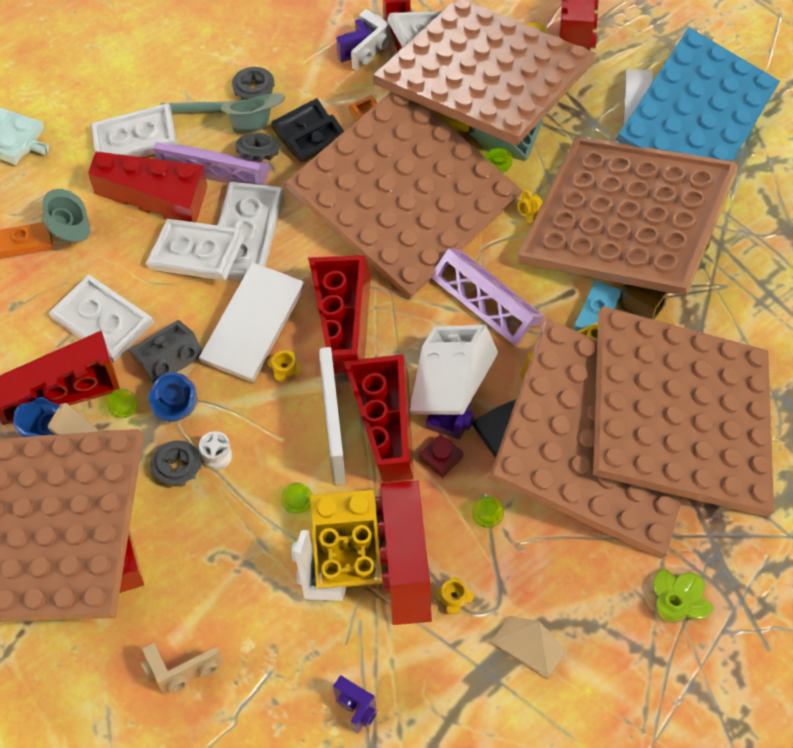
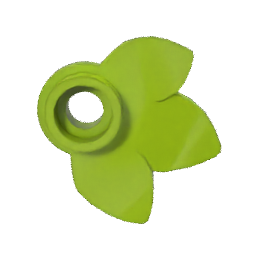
[653,568,714,623]

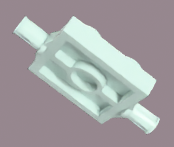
[0,107,49,165]

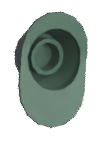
[220,93,285,134]
[42,189,91,242]

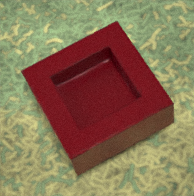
[420,433,463,478]

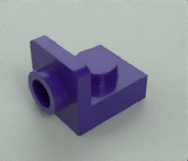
[336,19,371,63]
[426,402,474,440]
[333,675,378,734]

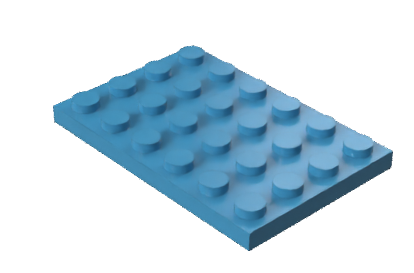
[616,27,780,161]

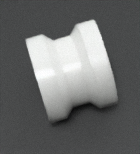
[199,431,232,470]

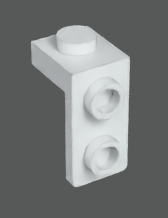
[351,9,390,71]
[291,530,346,601]

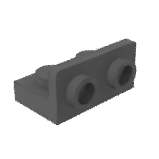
[129,320,202,384]

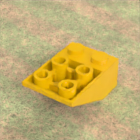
[310,490,382,589]

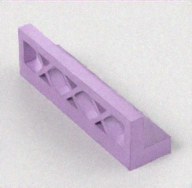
[153,142,270,185]
[431,248,545,345]

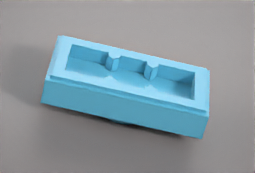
[574,281,621,331]

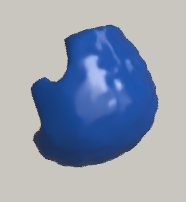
[148,372,198,422]
[13,397,60,437]

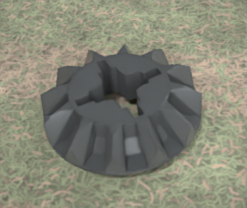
[232,67,275,100]
[236,133,280,162]
[151,440,201,488]

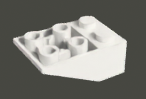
[409,325,498,415]

